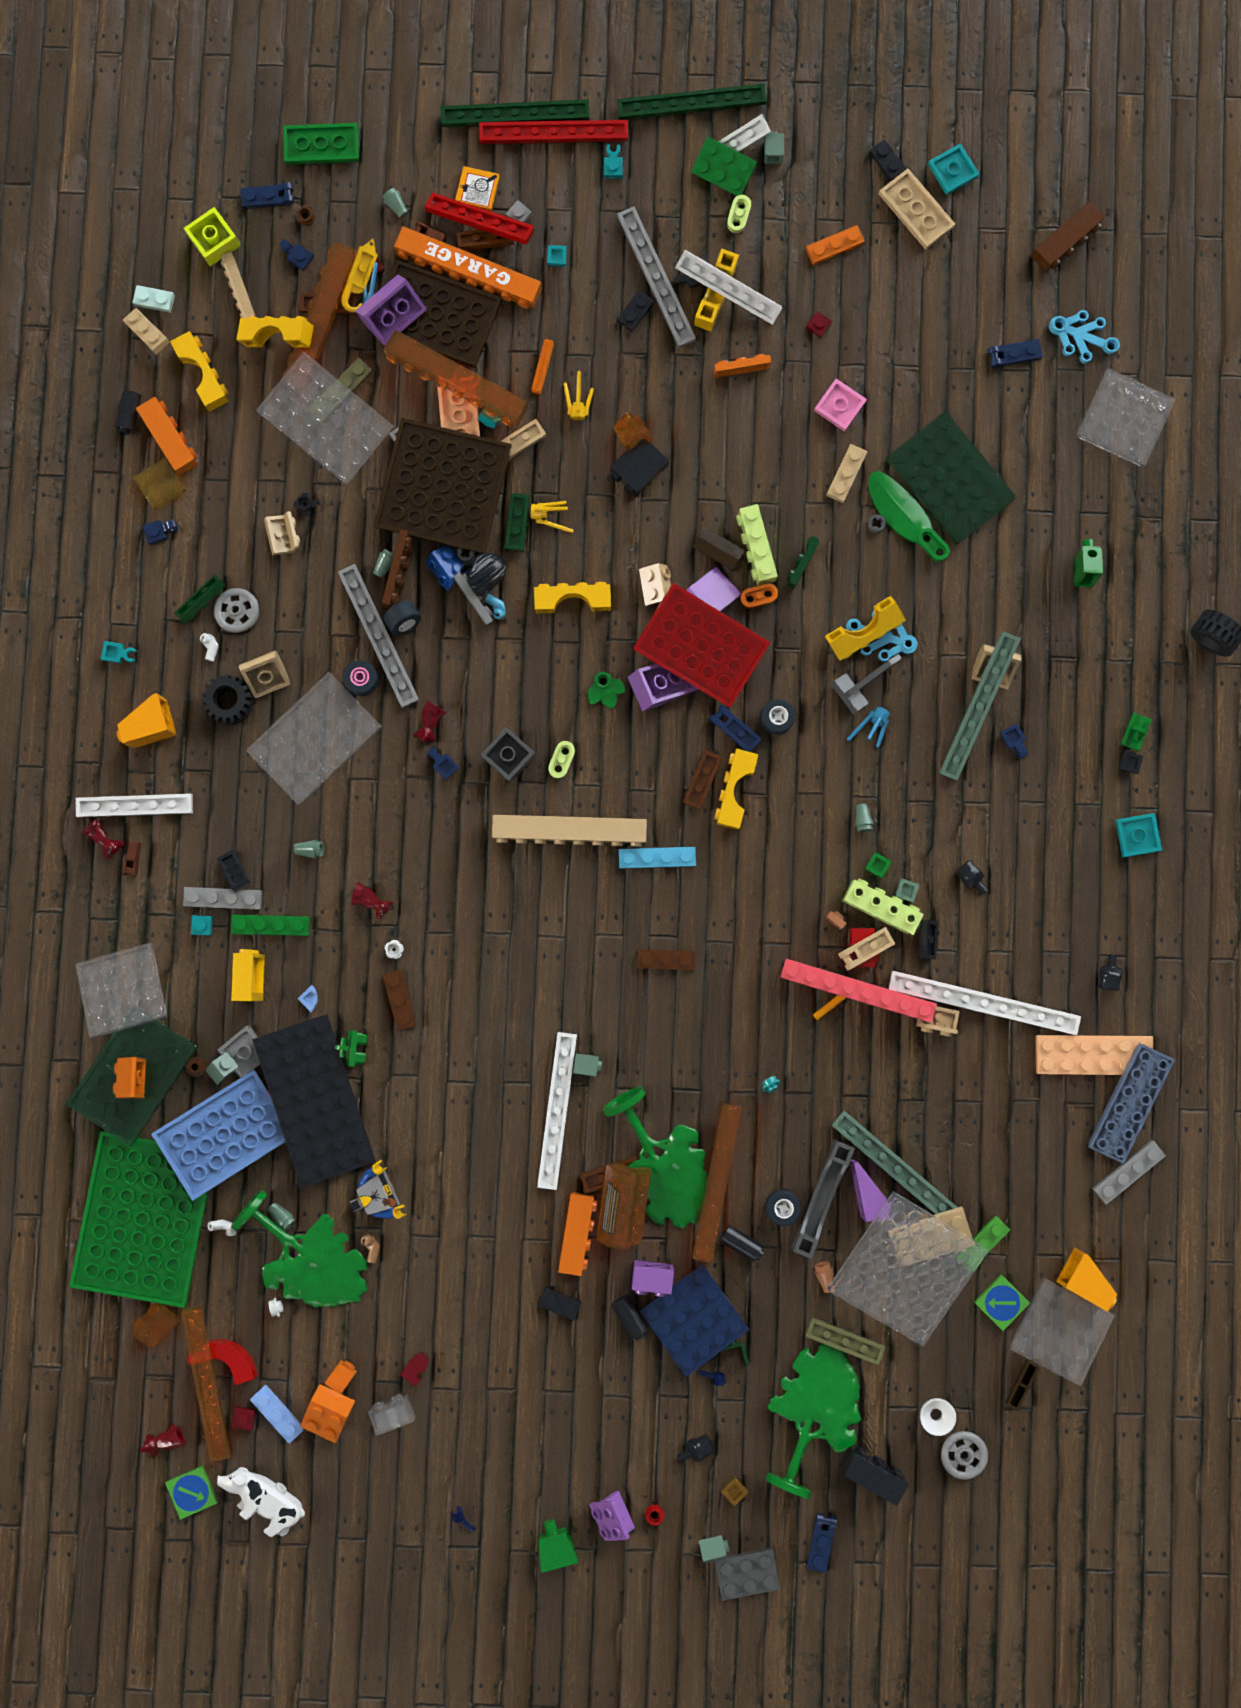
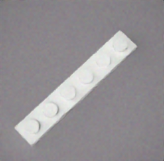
[675,250,782,325]
[76,794,193,818]

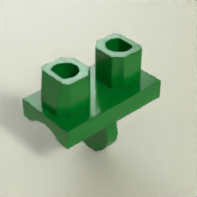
[1120,712,1152,752]
[334,1030,367,1066]

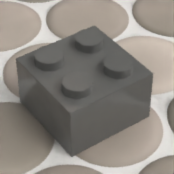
[481,727,536,783]

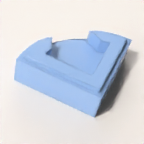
[298,985,318,1012]

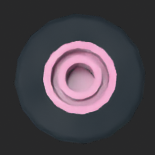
[343,660,379,696]

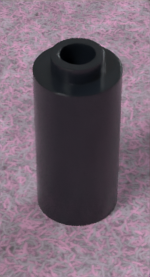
[115,390,142,435]
[719,1225,764,1262]
[611,1294,647,1341]

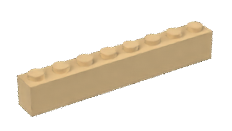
[492,815,647,847]

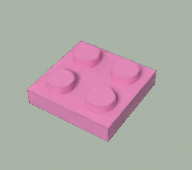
[814,379,867,432]

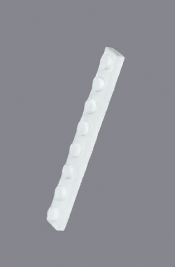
[537,1032,577,1190]

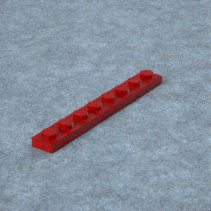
[479,120,628,144]

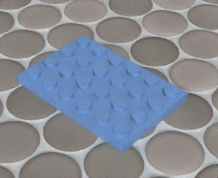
[152,1070,286,1201]

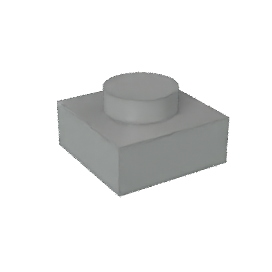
[506,200,532,223]

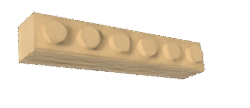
[220,252,256,318]

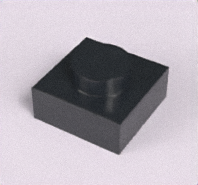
[1118,750,1143,775]

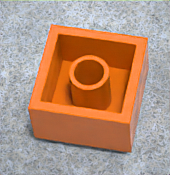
[300,1384,355,1443]

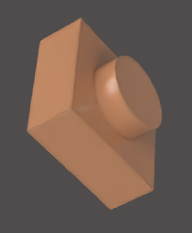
[825,911,846,930]

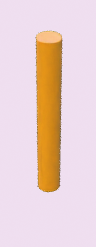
[813,995,846,1021]

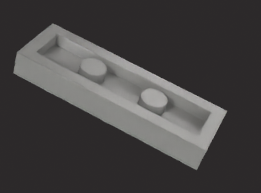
[452,572,493,625]

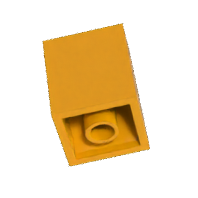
[116,693,177,748]
[1056,1247,1117,1312]

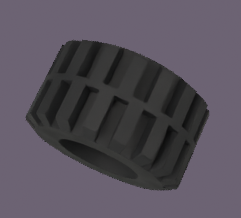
[1190,609,1241,657]
[202,674,254,725]

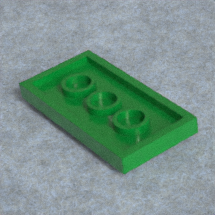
[283,123,360,165]

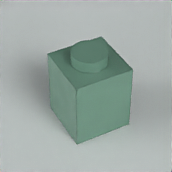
[764,132,784,164]
[205,1052,239,1085]
[573,1053,602,1076]
[699,1535,730,1564]

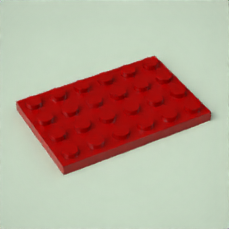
[633,583,771,708]

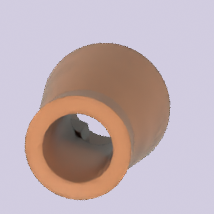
[814,1261,835,1293]

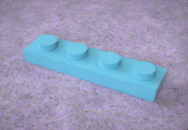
[619,847,696,869]

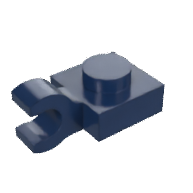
[279,239,314,272]
[143,520,179,545]
[999,723,1029,759]
[428,747,460,780]

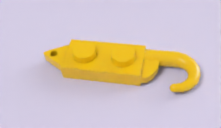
[341,239,378,313]

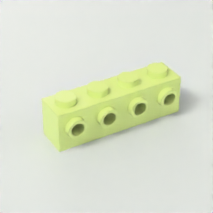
[736,504,778,586]
[842,878,924,936]

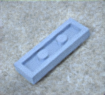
[250,1385,304,1443]

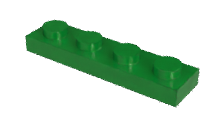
[231,915,310,936]

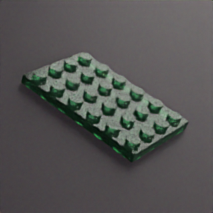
[886,411,1017,545]
[66,1005,198,1146]

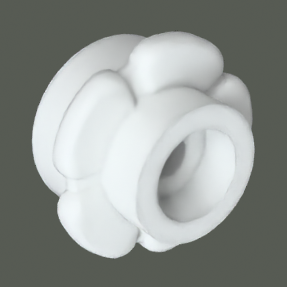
[385,940,404,959]
[269,1298,283,1317]

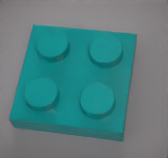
[927,143,980,195]
[1115,813,1162,858]

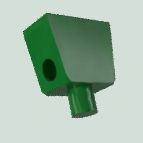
[1074,539,1103,588]
[539,1519,579,1573]

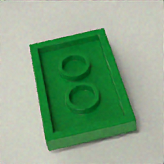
[691,136,758,196]

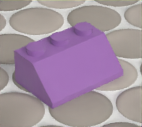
[355,275,427,346]

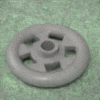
[214,588,259,633]
[941,1431,988,1480]

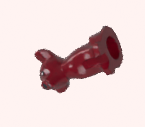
[413,700,446,742]
[82,819,125,860]
[351,882,393,919]
[140,1423,186,1458]

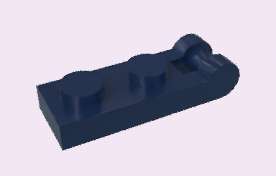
[241,182,294,209]
[987,339,1043,368]
[709,705,762,752]
[806,1512,837,1573]

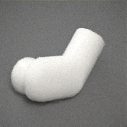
[200,633,218,662]
[208,1219,237,1236]

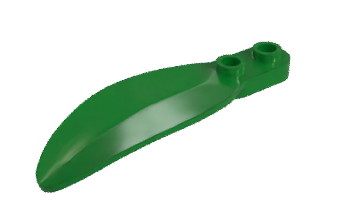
[868,471,950,562]

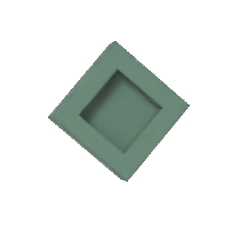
[895,878,920,903]

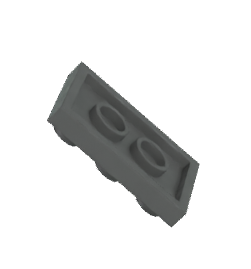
[715,1547,780,1601]

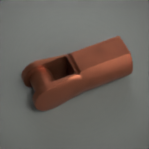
[414,221,447,243]
[122,841,142,877]

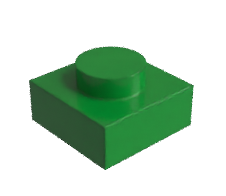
[865,852,891,878]

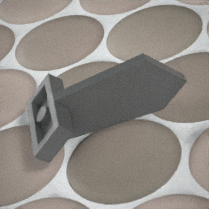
[831,654,902,714]

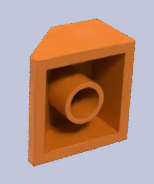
[113,1057,146,1099]

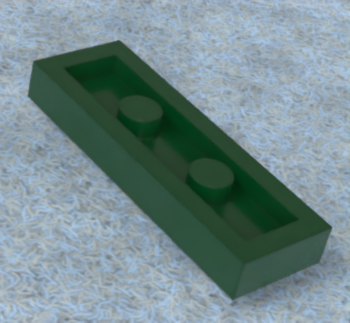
[505,493,530,552]
[174,574,226,624]

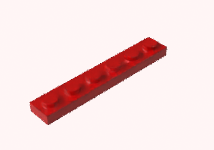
[424,192,535,245]

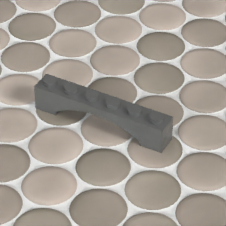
[791,1139,855,1259]

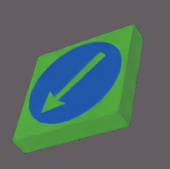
[974,1274,1030,1331]
[165,1465,218,1520]

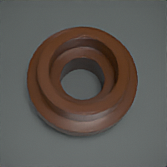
[296,206,315,226]
[186,1057,206,1077]

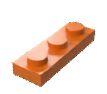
[806,225,865,266]
[714,354,771,378]

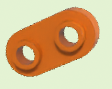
[740,583,778,609]

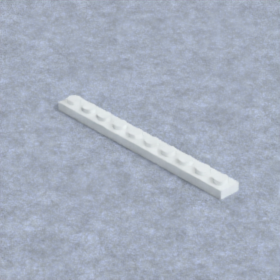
[888,971,1081,1035]

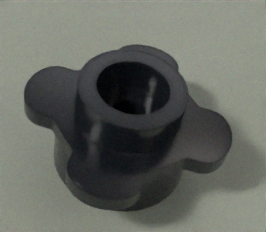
[293,493,316,515]

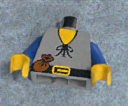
[350,1160,407,1219]

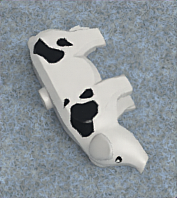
[217,1467,305,1537]

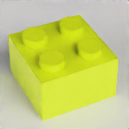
[184,207,241,267]

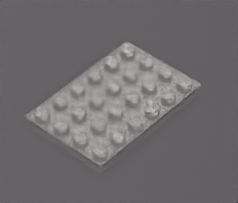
[256,352,394,486]
[246,672,382,806]

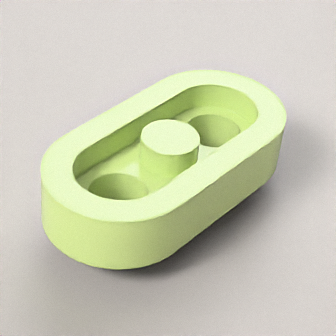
[727,195,751,233]
[549,741,575,779]

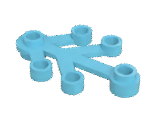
[1049,310,1120,364]
[845,611,918,662]

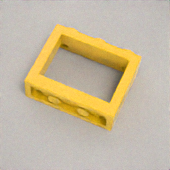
[231,949,265,1001]

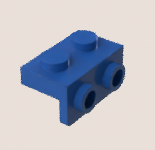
[426,545,469,591]

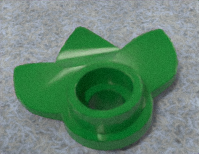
[588,672,625,709]

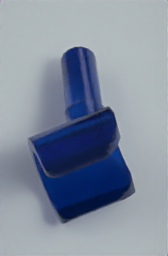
[698,1369,725,1386]
[451,1506,474,1532]

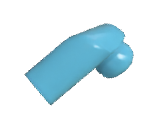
[484,594,506,620]

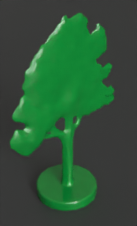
[602,1086,709,1229]
[231,1189,368,1308]
[765,1344,861,1499]

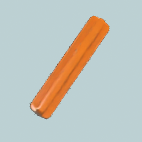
[531,339,554,394]

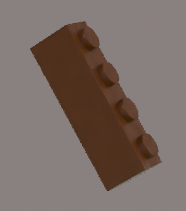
[1031,201,1105,272]

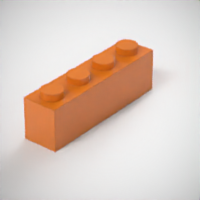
[136,397,199,476]
[558,1192,597,1276]

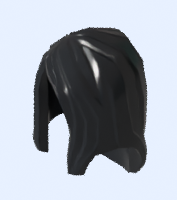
[460,553,506,596]

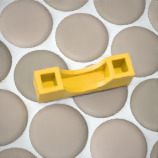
[694,249,739,332]
[236,316,314,348]
[170,331,229,412]
[534,582,611,614]
[825,596,906,661]
[714,749,759,830]

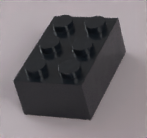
[839,1445,909,1506]

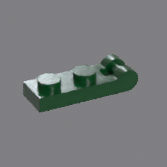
[787,536,819,590]

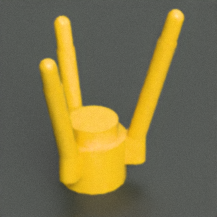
[564,371,594,420]
[531,501,574,533]

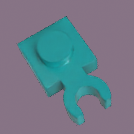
[604,145,623,179]
[101,641,137,664]

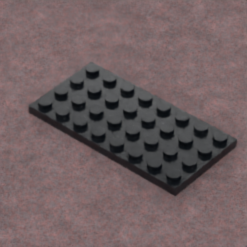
[252,1014,376,1188]

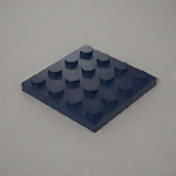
[640,1264,750,1377]

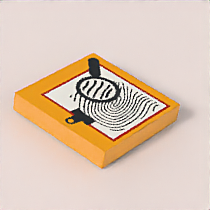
[455,166,500,212]

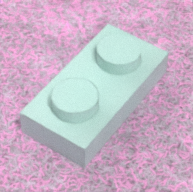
[133,285,175,313]

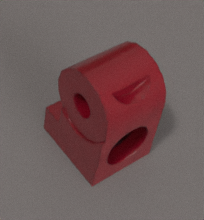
[400,1352,429,1387]

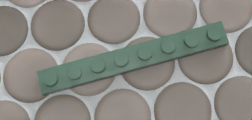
[939,631,1021,780]
[831,1110,958,1214]

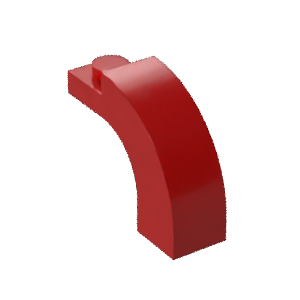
[187,1339,258,1385]

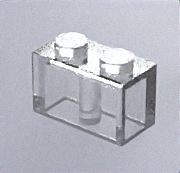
[368,1394,416,1436]

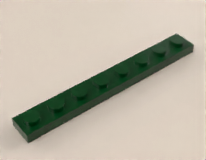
[617,83,767,120]
[441,99,590,127]

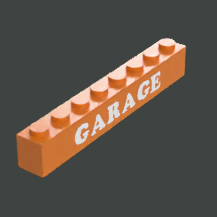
[394,226,542,309]

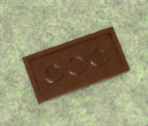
[382,529,414,611]

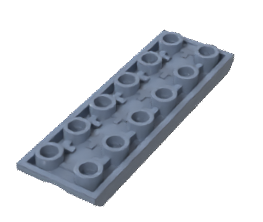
[1088,1043,1175,1164]

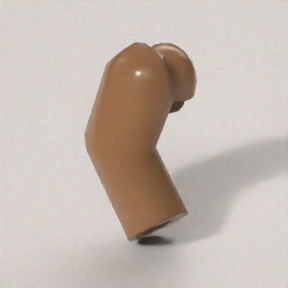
[361,1234,380,1263]

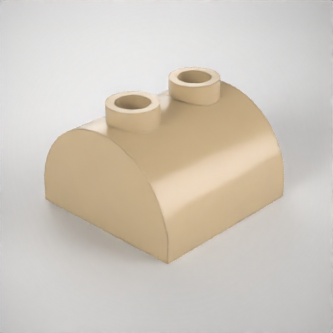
[971,644,1021,689]
[239,651,290,699]

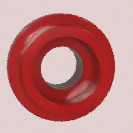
[645,1505,664,1526]

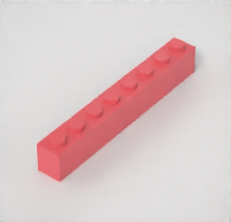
[780,959,937,1023]

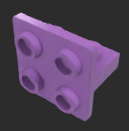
[589,1491,635,1541]

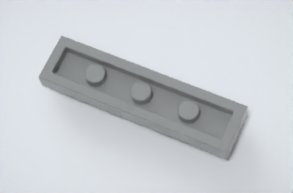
[183,887,263,910]
[1092,1140,1166,1205]

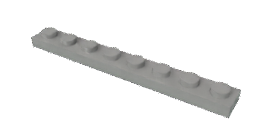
[617,206,696,348]
[338,564,420,709]

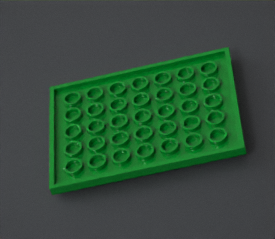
[69,1131,209,1308]

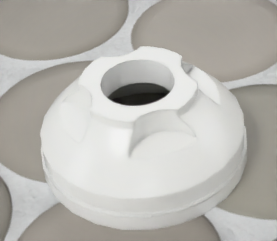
[920,1398,956,1436]

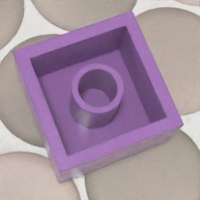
[632,1260,674,1297]

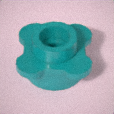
[762,1076,781,1093]

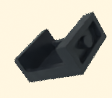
[610,435,669,497]

